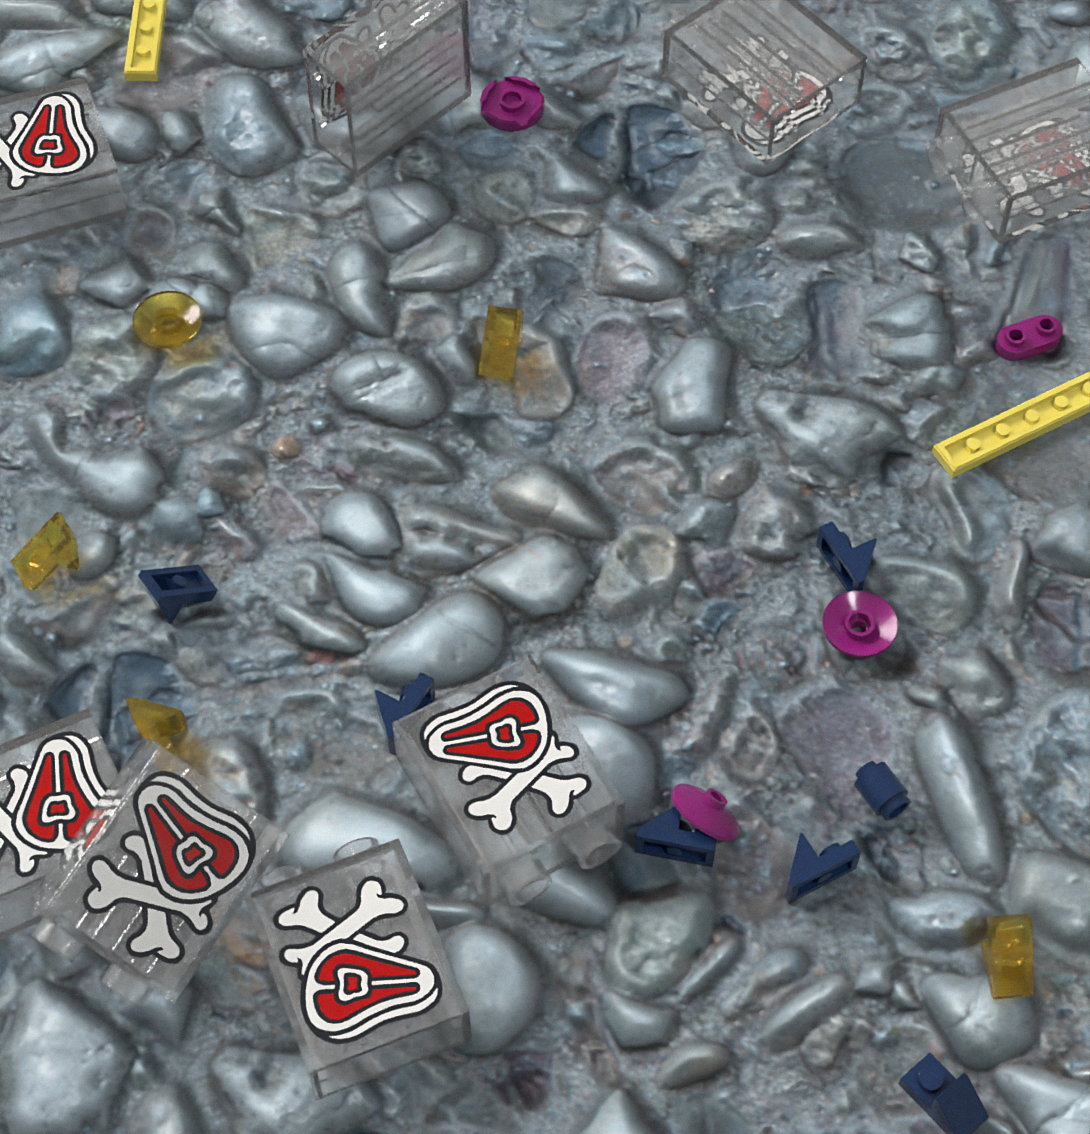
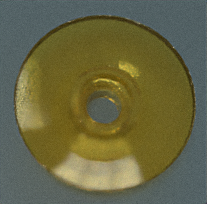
[132,291,202,348]

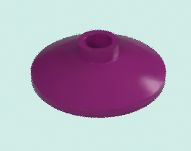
[822,591,898,658]
[671,784,740,841]

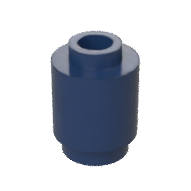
[854,761,911,821]

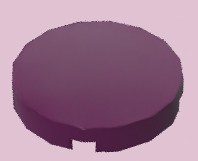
[480,76,545,132]

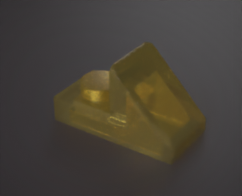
[478,305,524,380]
[11,512,80,590]
[126,697,188,773]
[981,913,1034,999]

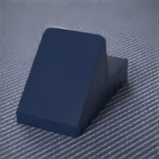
[816,521,877,592]
[138,565,218,624]
[374,672,435,756]
[635,806,717,868]
[785,833,861,904]
[898,1053,989,1134]

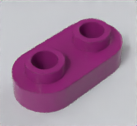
[995,315,1063,361]

